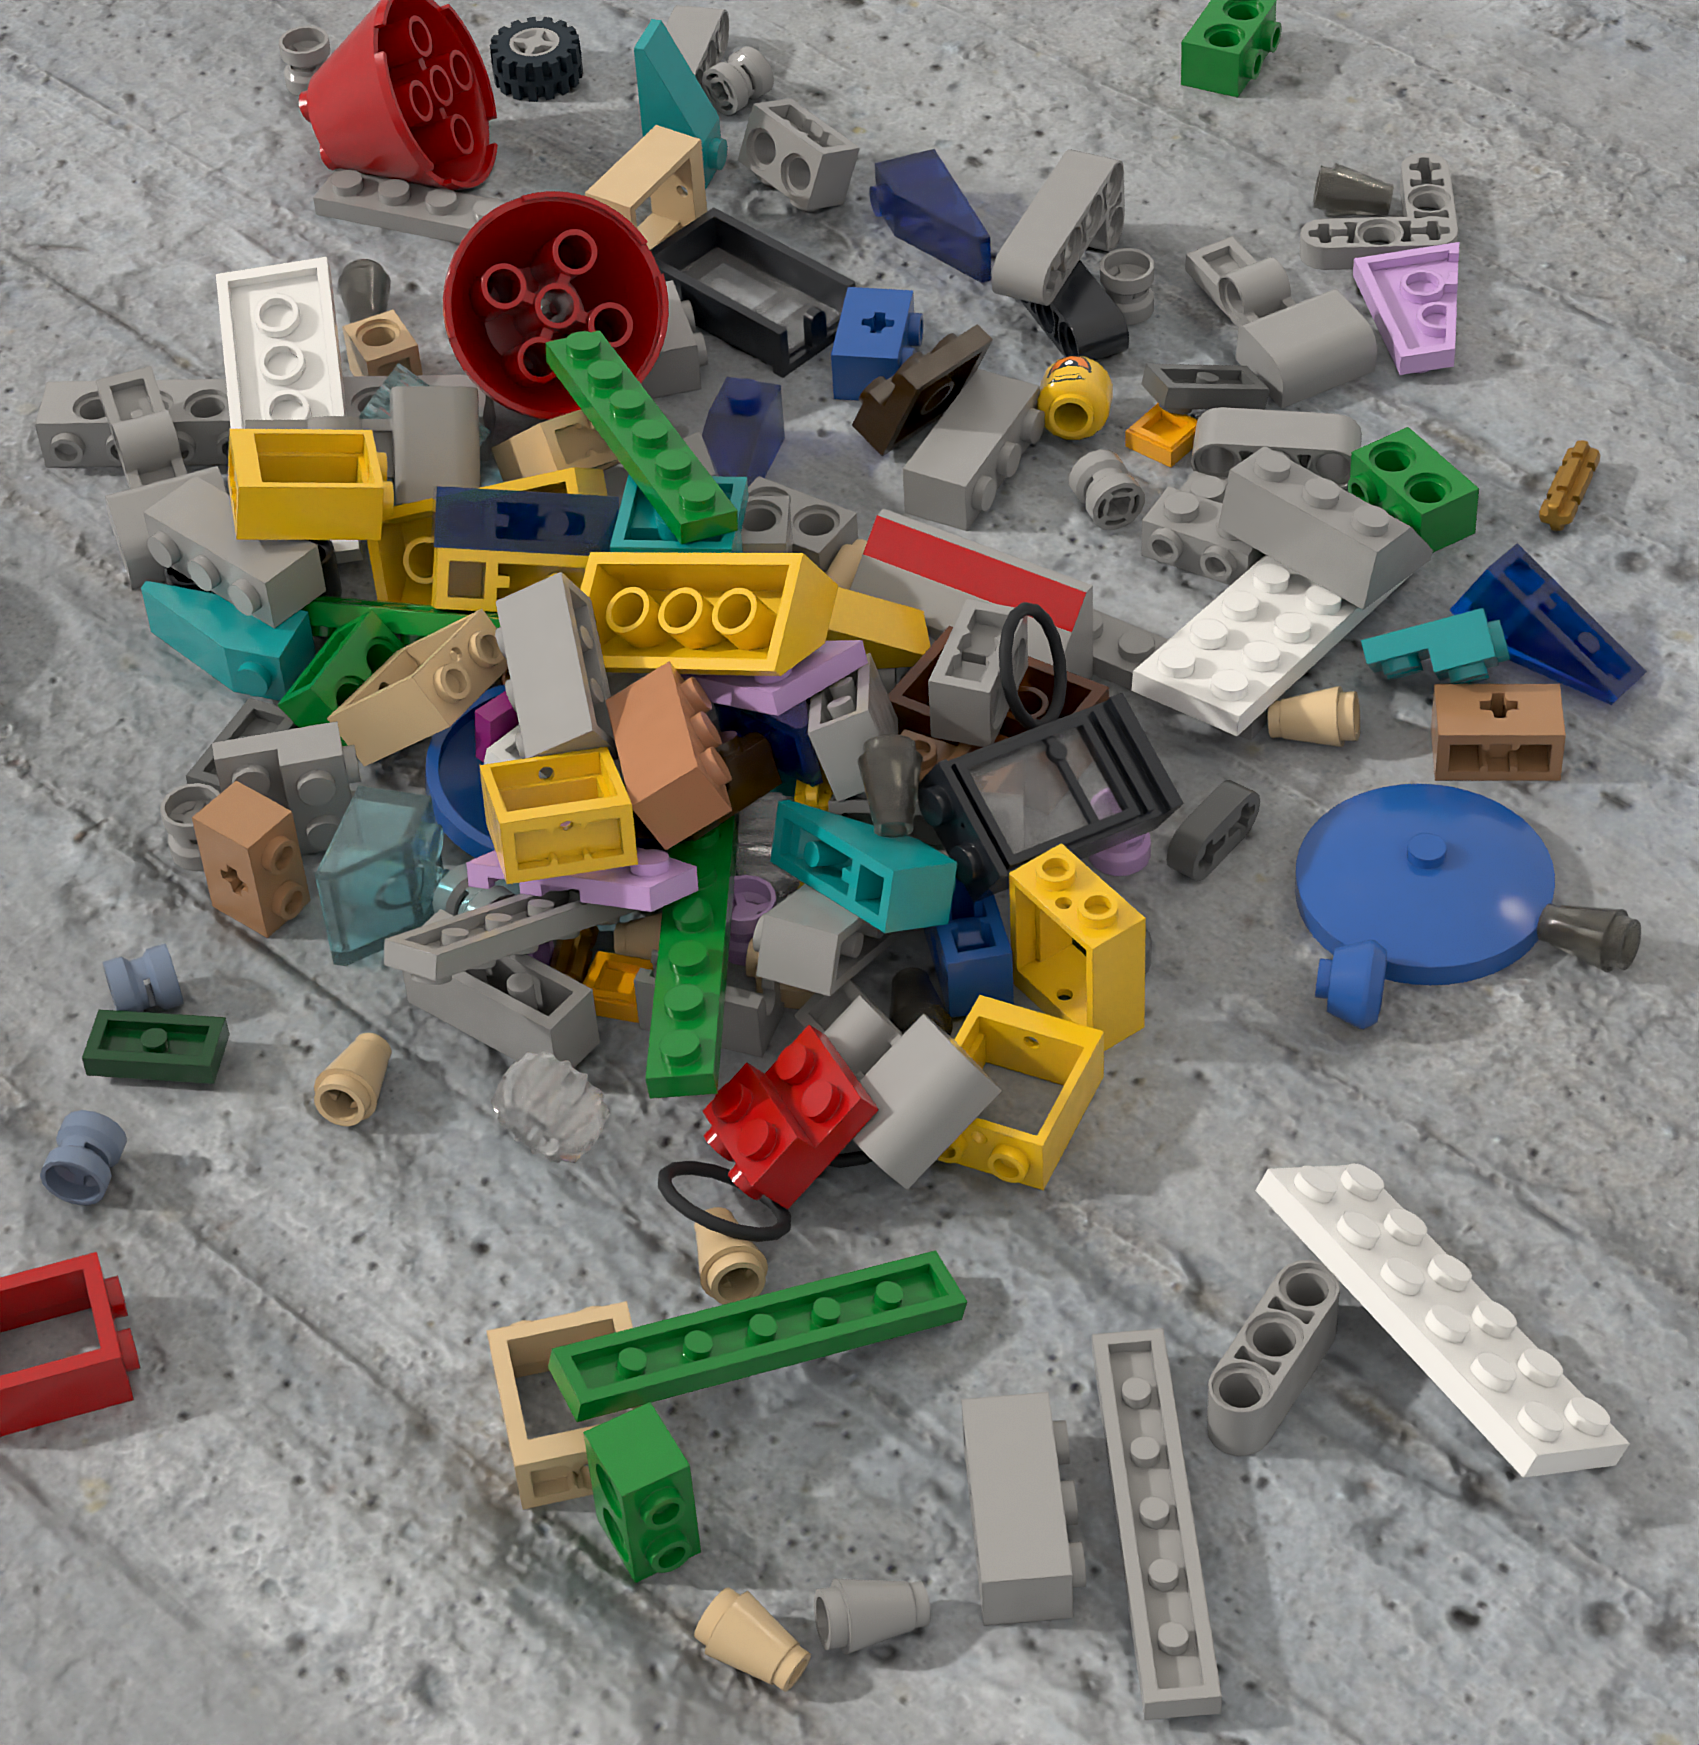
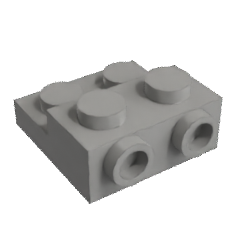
[1142,471,1266,585]
[212,721,370,855]

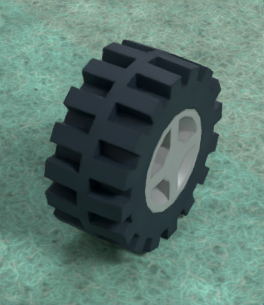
[490,17,583,102]

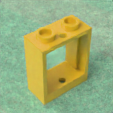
[228,429,394,540]
[479,747,638,884]
[1009,843,1146,1051]
[937,995,1104,1191]

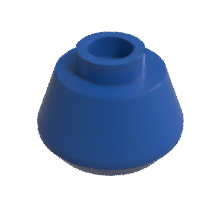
[1315,940,1387,1030]

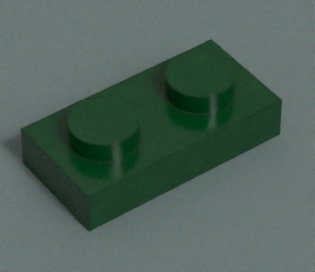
[82,1009,230,1084]

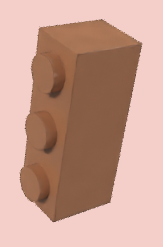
[605,661,732,850]

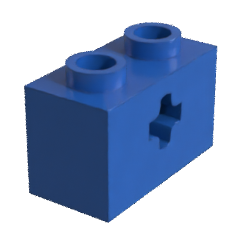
[831,287,924,401]
[923,877,1014,1018]

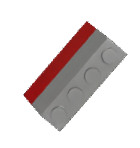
[850,508,1093,679]

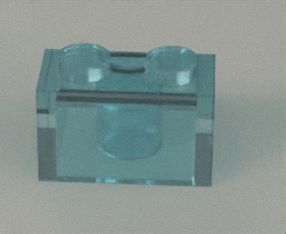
[315,785,450,966]

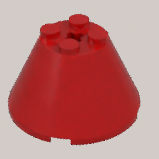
[299,0,498,190]
[443,191,669,420]

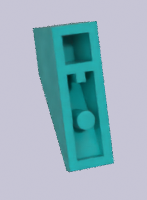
[634,19,728,190]
[141,581,316,701]
[770,800,957,933]

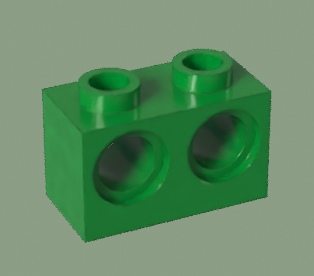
[1181,0,1282,98]
[1348,427,1479,553]
[277,610,406,747]
[583,1402,701,1583]

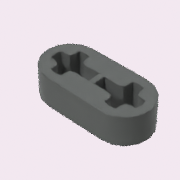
[1166,780,1260,881]

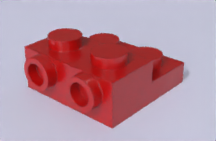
[702,1024,879,1210]

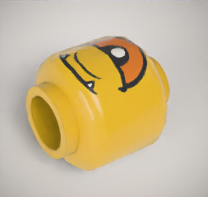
[1037,356,1113,440]

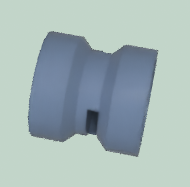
[102,943,184,1012]
[40,1110,127,1206]

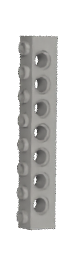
[35,375,496,468]

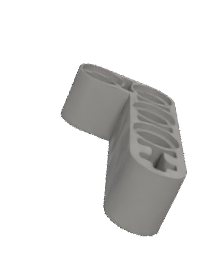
[991,149,1125,306]

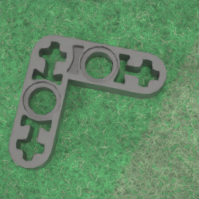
[1299,153,1458,270]

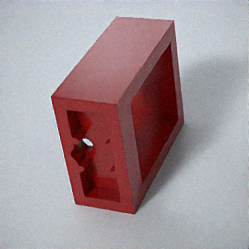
[0,1252,141,1437]

